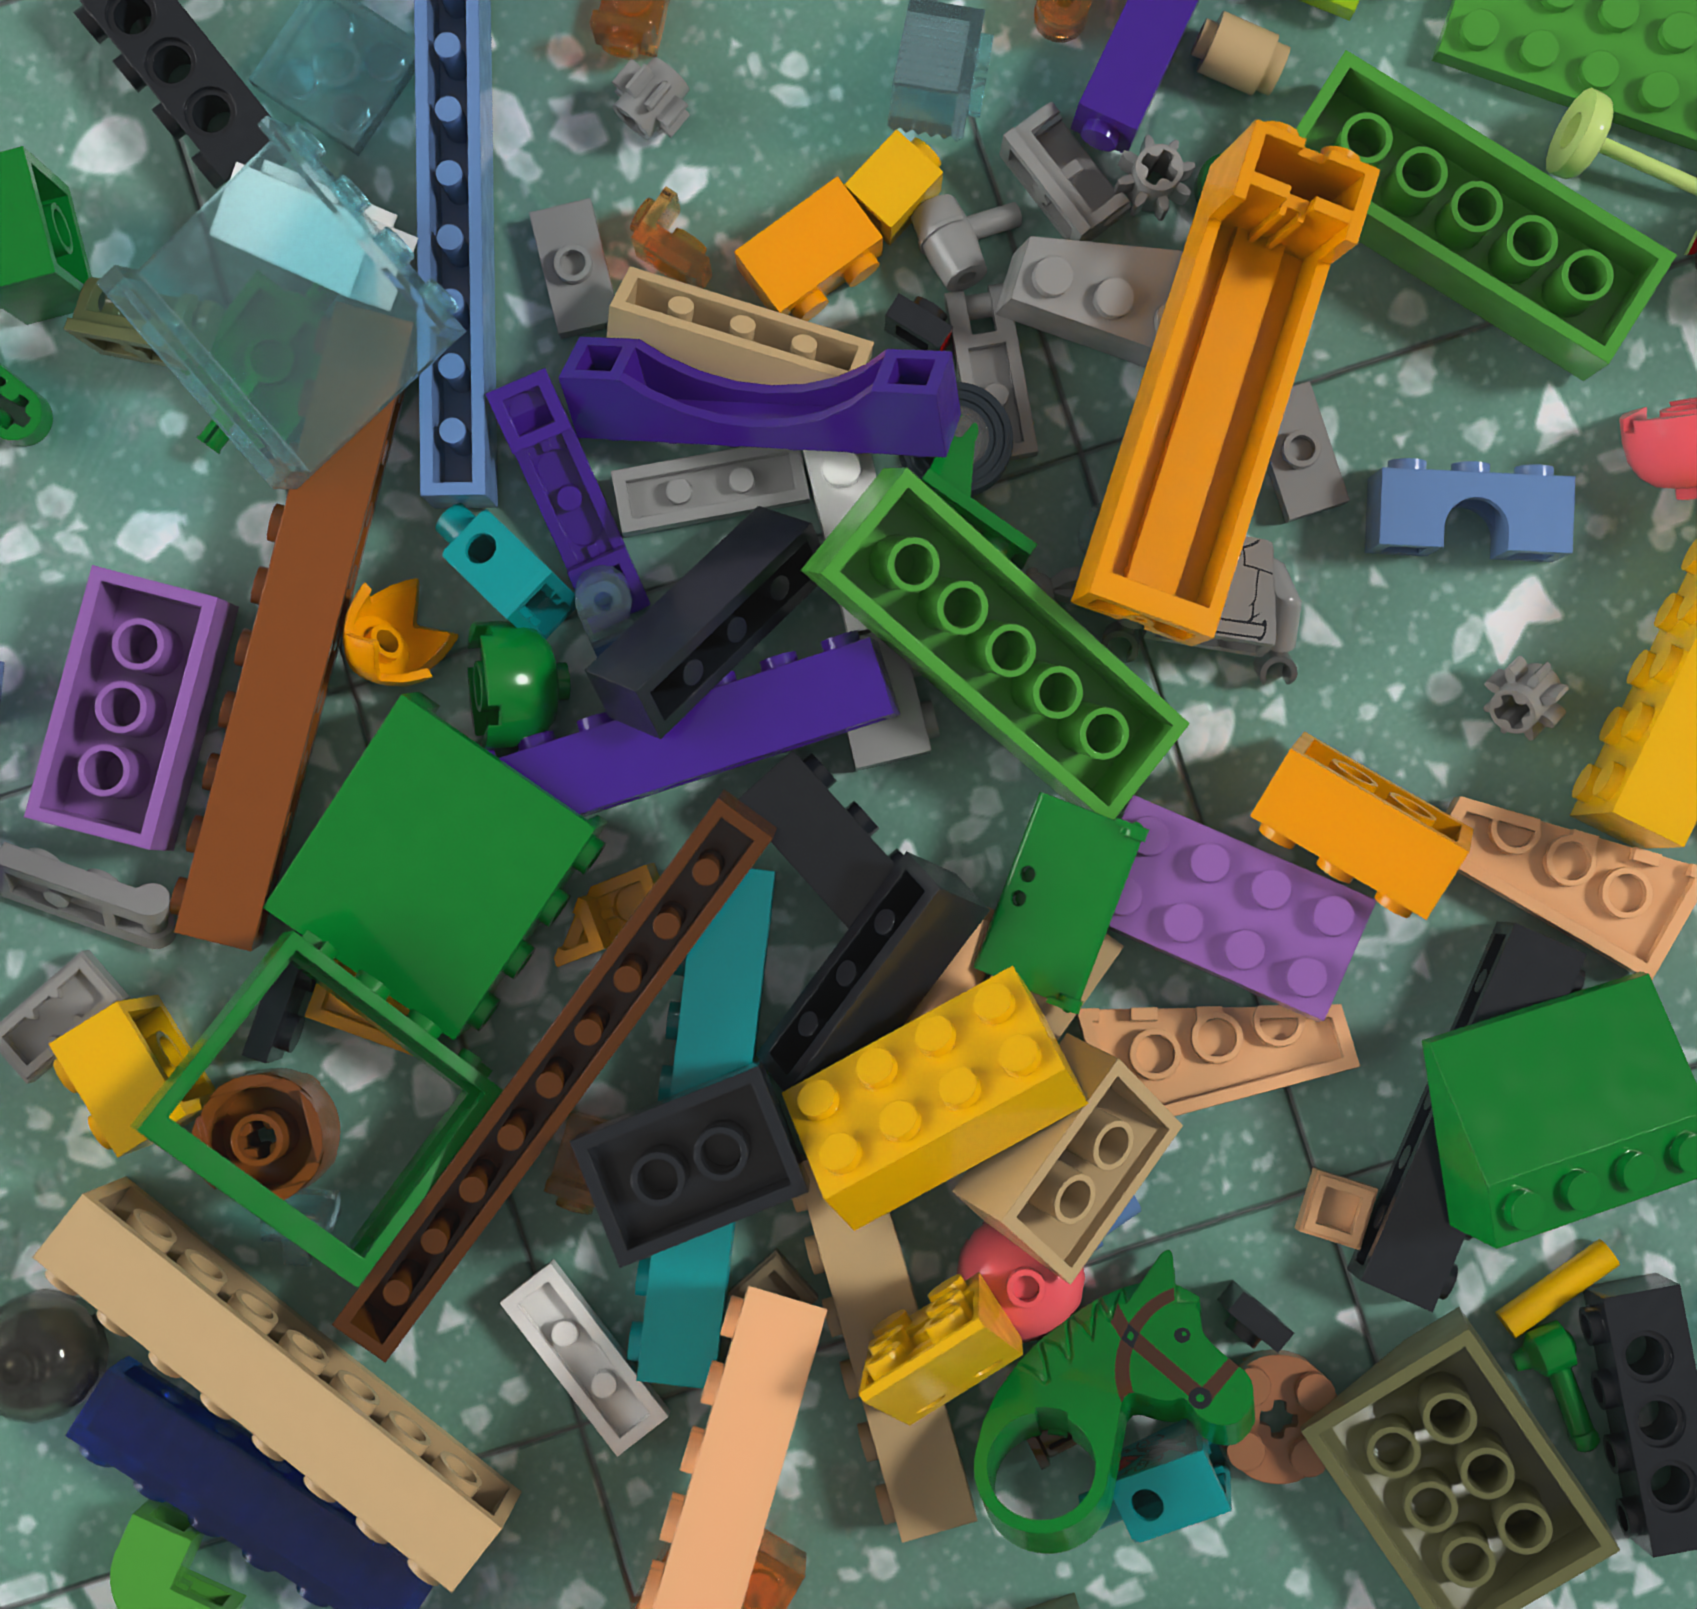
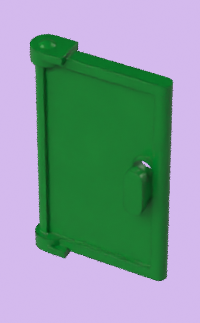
[973,791,1149,1014]

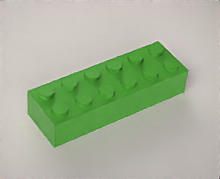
[1296,50,1677,381]
[801,467,1190,819]

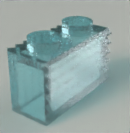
[887,0,994,141]

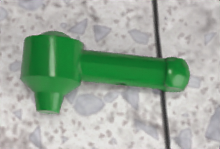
[1509,1320,1600,1453]

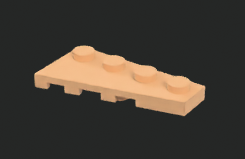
[1076,1004,1360,1117]

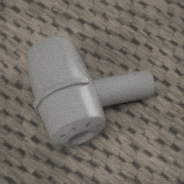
[911,194,1022,292]

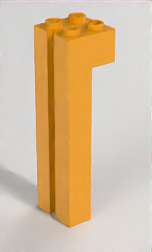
[1071,119,1381,647]

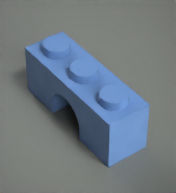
[1365,458,1576,562]

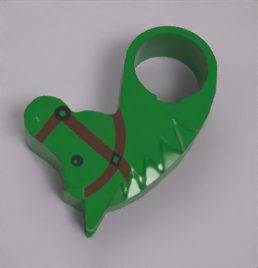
[974,1250,1255,1554]

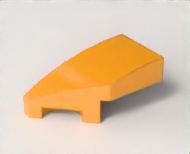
[554,862,660,967]

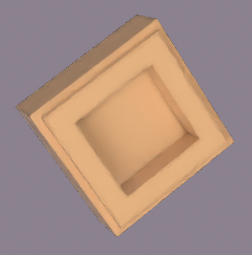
[1294,1167,1379,1250]

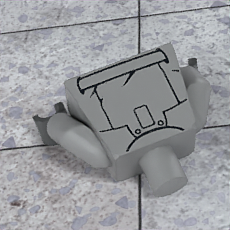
[1101,536,1302,685]

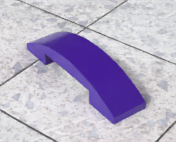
[485,368,651,630]

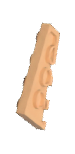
[1445,796,1697,980]

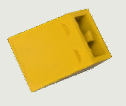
[859,1272,1023,1426]

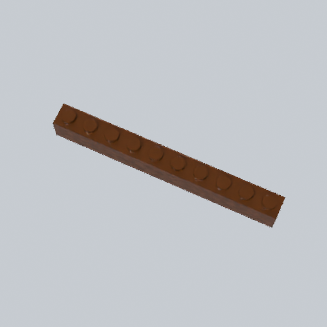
[332,789,777,1363]

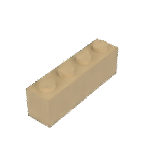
[606,266,874,385]

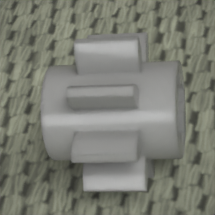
[612,57,690,139]
[1114,135,1196,221]
[1483,656,1569,741]

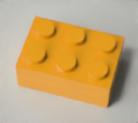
[1250,731,1474,920]

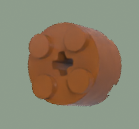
[192,1068,340,1200]

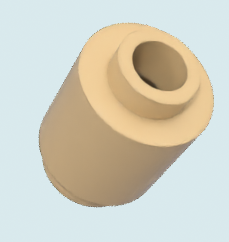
[1190,11,1291,96]

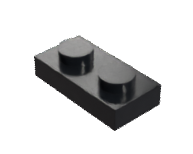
[242,931,316,1064]

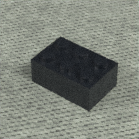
[570,1059,810,1268]

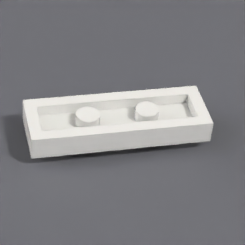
[500,1259,670,1457]

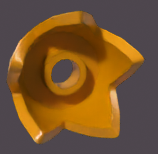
[342,578,459,687]

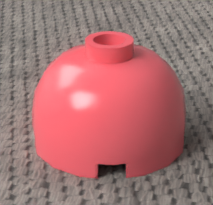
[1619,397,1697,500]
[956,1221,1085,1343]

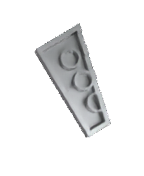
[995,236,1183,367]

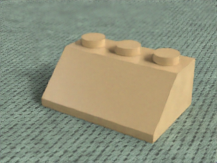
[952,1033,1183,1285]

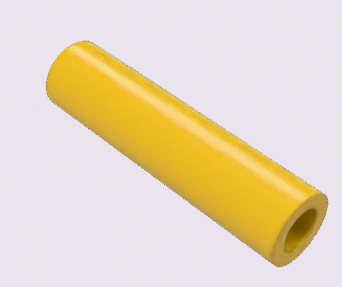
[1495,1239,1620,1339]

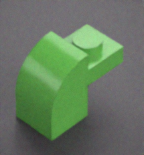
[110,1496,247,1609]

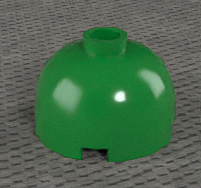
[467,621,571,750]

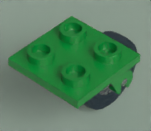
[899,382,1038,571]

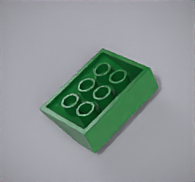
[1422,971,1697,1249]

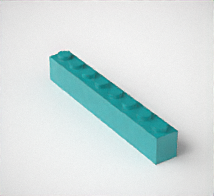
[627,868,777,1389]

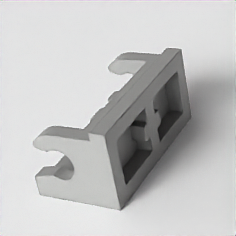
[999,102,1131,242]

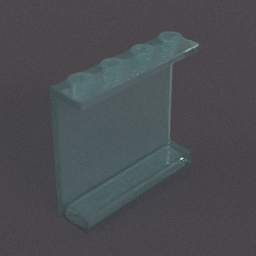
[96,116,466,489]

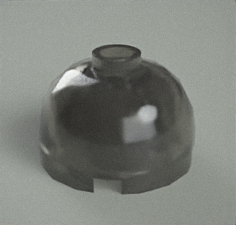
[0,1289,109,1424]

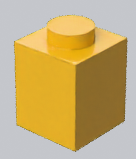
[844,129,943,246]

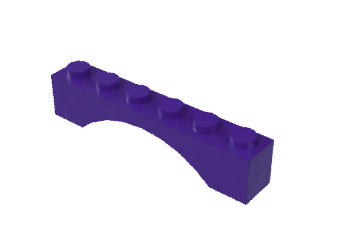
[558,337,961,458]

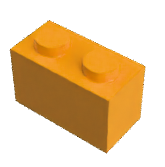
[734,176,883,321]

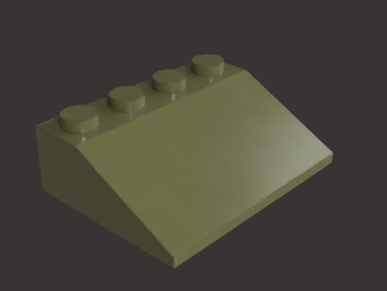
[1300,1307,1620,1609]

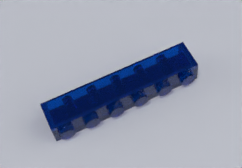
[65,1355,433,1609]

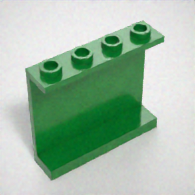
[263,691,608,1040]

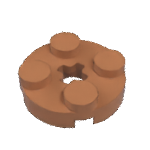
[1221,1349,1337,1484]

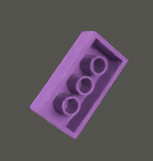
[24,565,239,851]
[1108,795,1377,1022]

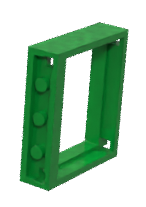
[130,929,503,1288]

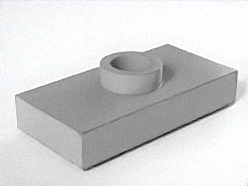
[529,198,615,339]
[1267,381,1350,523]
[0,950,131,1084]

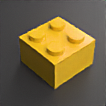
[49,995,216,1158]

